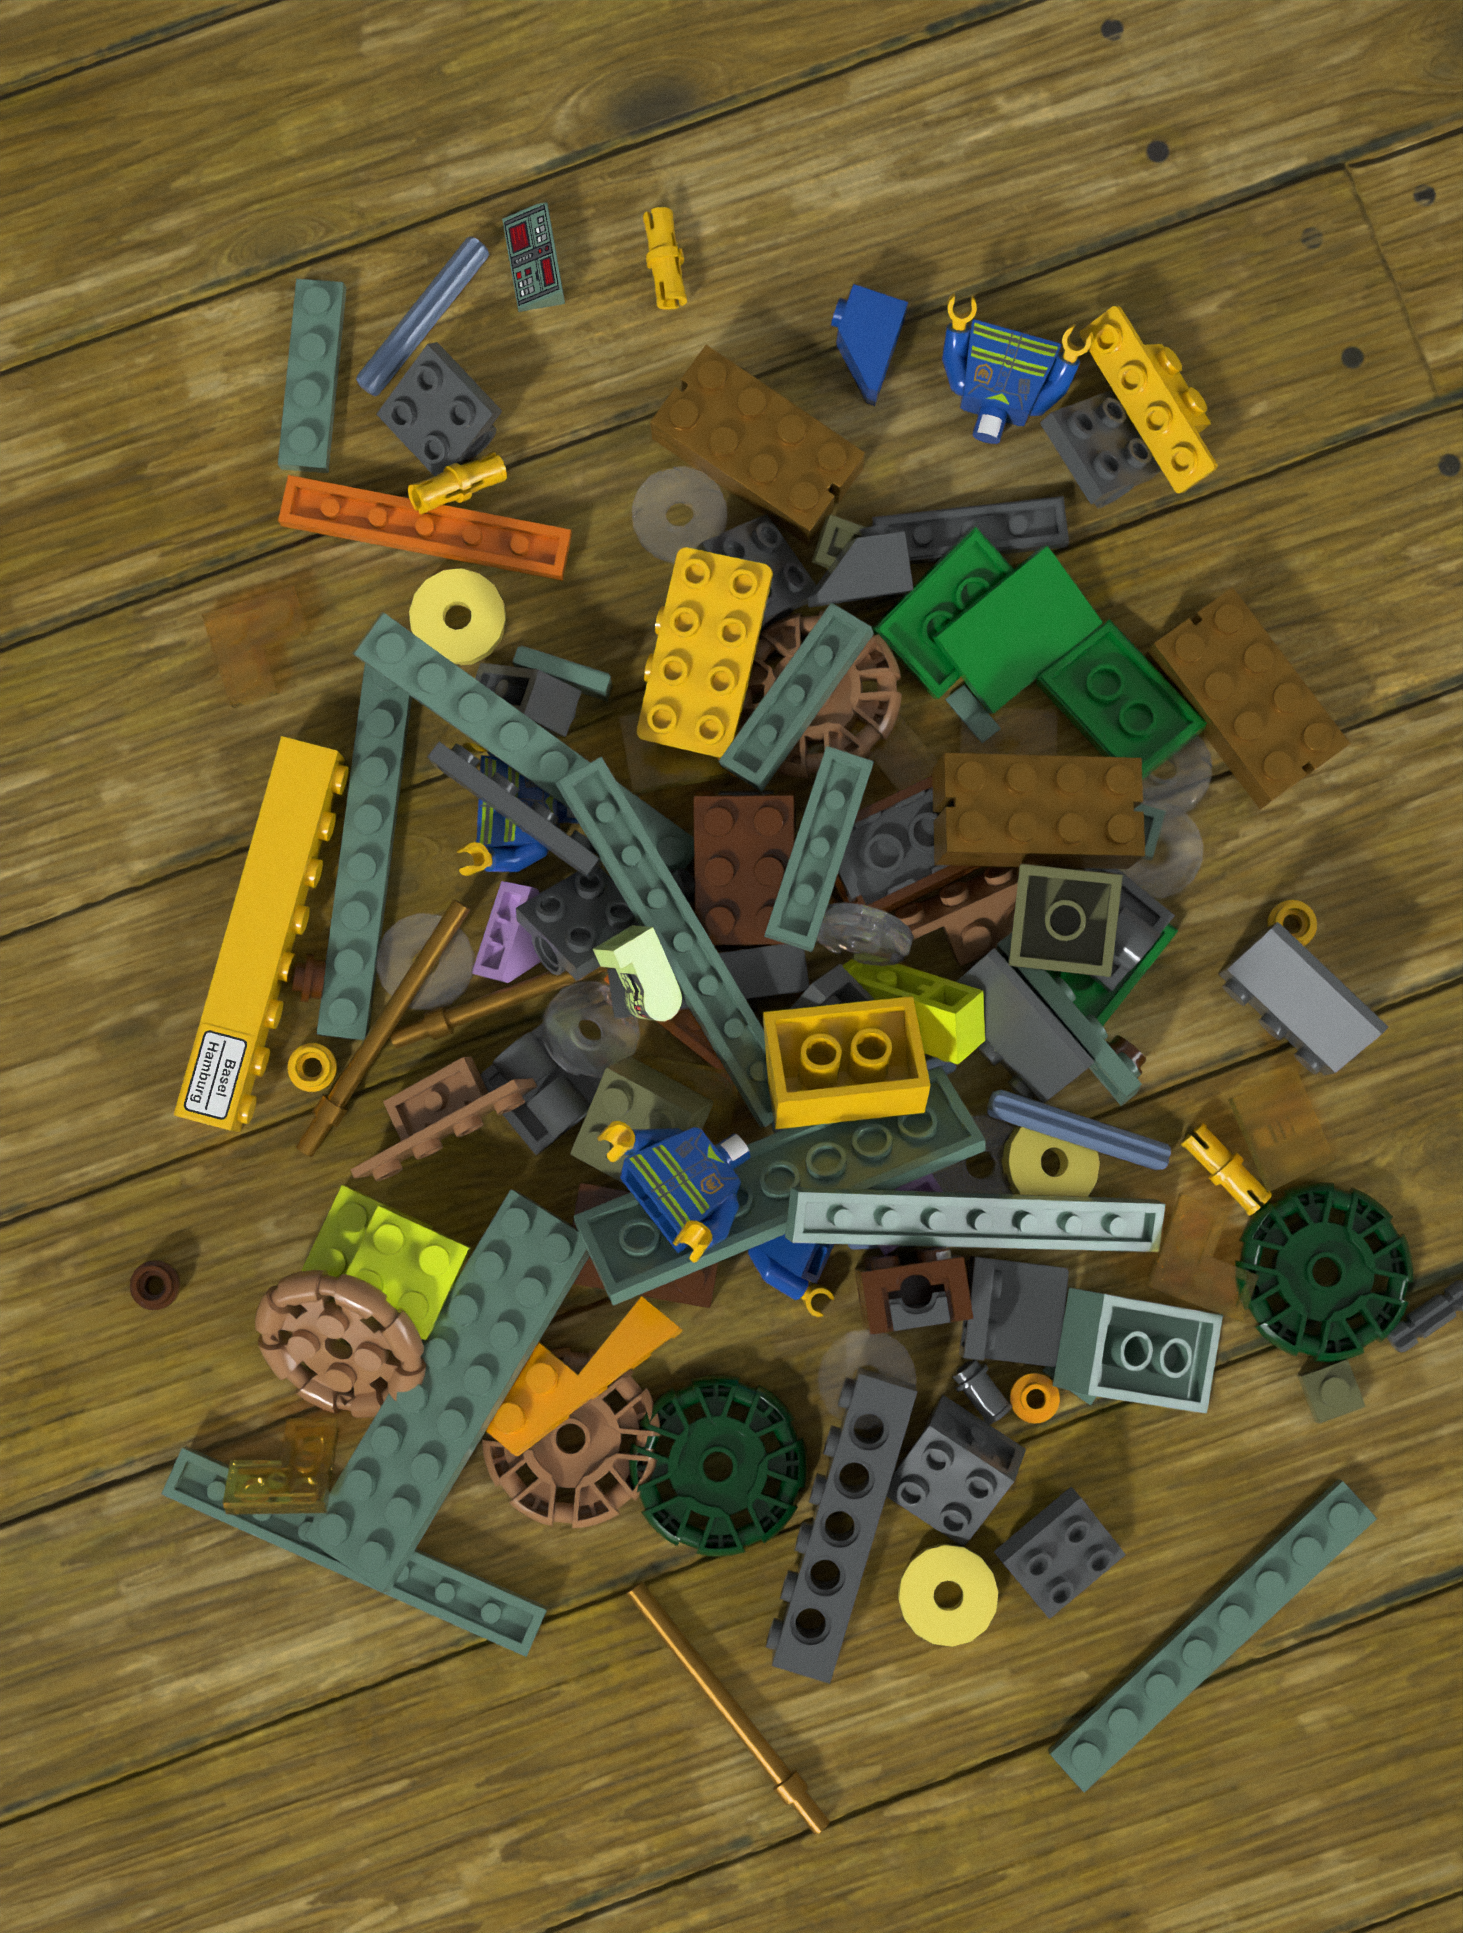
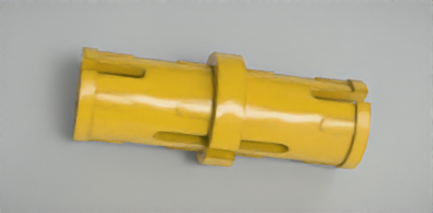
[643,207,687,310]
[408,452,507,514]
[1180,1122,1272,1216]

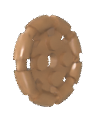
[737,610,902,779]
[255,1270,426,1418]
[482,1347,661,1529]

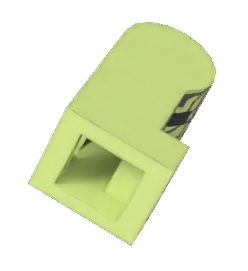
[593,925,682,1021]

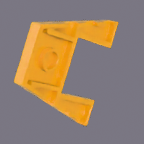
[486,1296,683,1456]

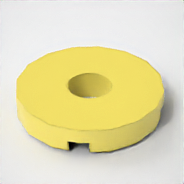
[409,568,506,666]
[1002,1126,1100,1197]
[898,1543,998,1647]

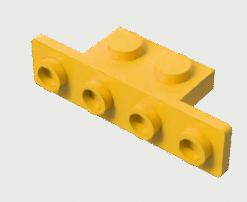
[1080,306,1218,493]

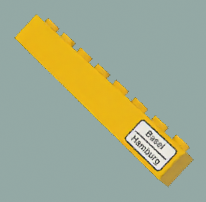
[174,736,349,1132]

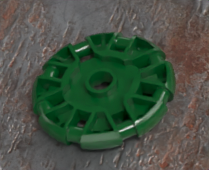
[1234,1182,1413,1362]
[629,1374,808,1557]

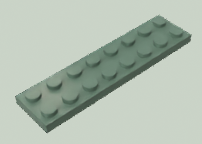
[573,1066,986,1306]
[304,1189,590,1593]

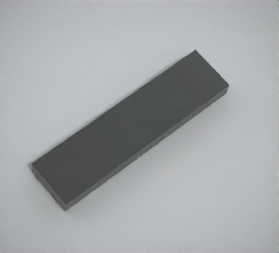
[872,496,1069,564]
[607,944,810,1020]

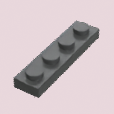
[427,741,603,880]

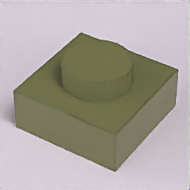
[812,514,866,569]
[1297,1359,1366,1424]

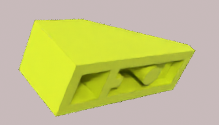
[843,952,985,1065]

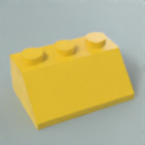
[763,996,931,1129]

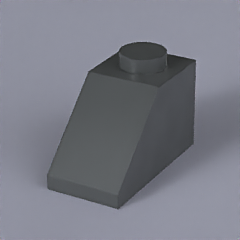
[807,525,914,608]
[475,663,582,737]

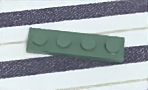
[278,279,347,473]
[719,603,874,792]
[764,746,874,952]
[996,933,1142,1106]

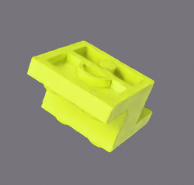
[301,1185,471,1340]

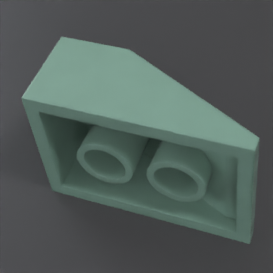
[1053,1287,1223,1414]

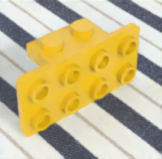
[637,547,773,758]

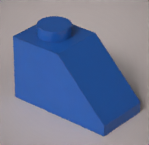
[831,284,908,406]

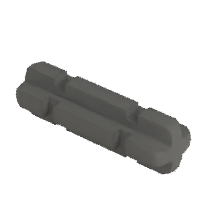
[1387,1280,1463,1353]

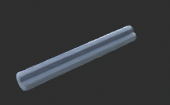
[356,236,489,396]
[987,1090,1171,1170]

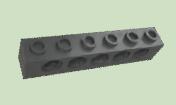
[765,1367,918,1684]

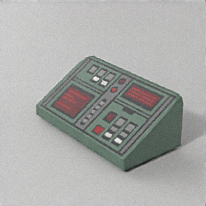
[502,202,565,312]

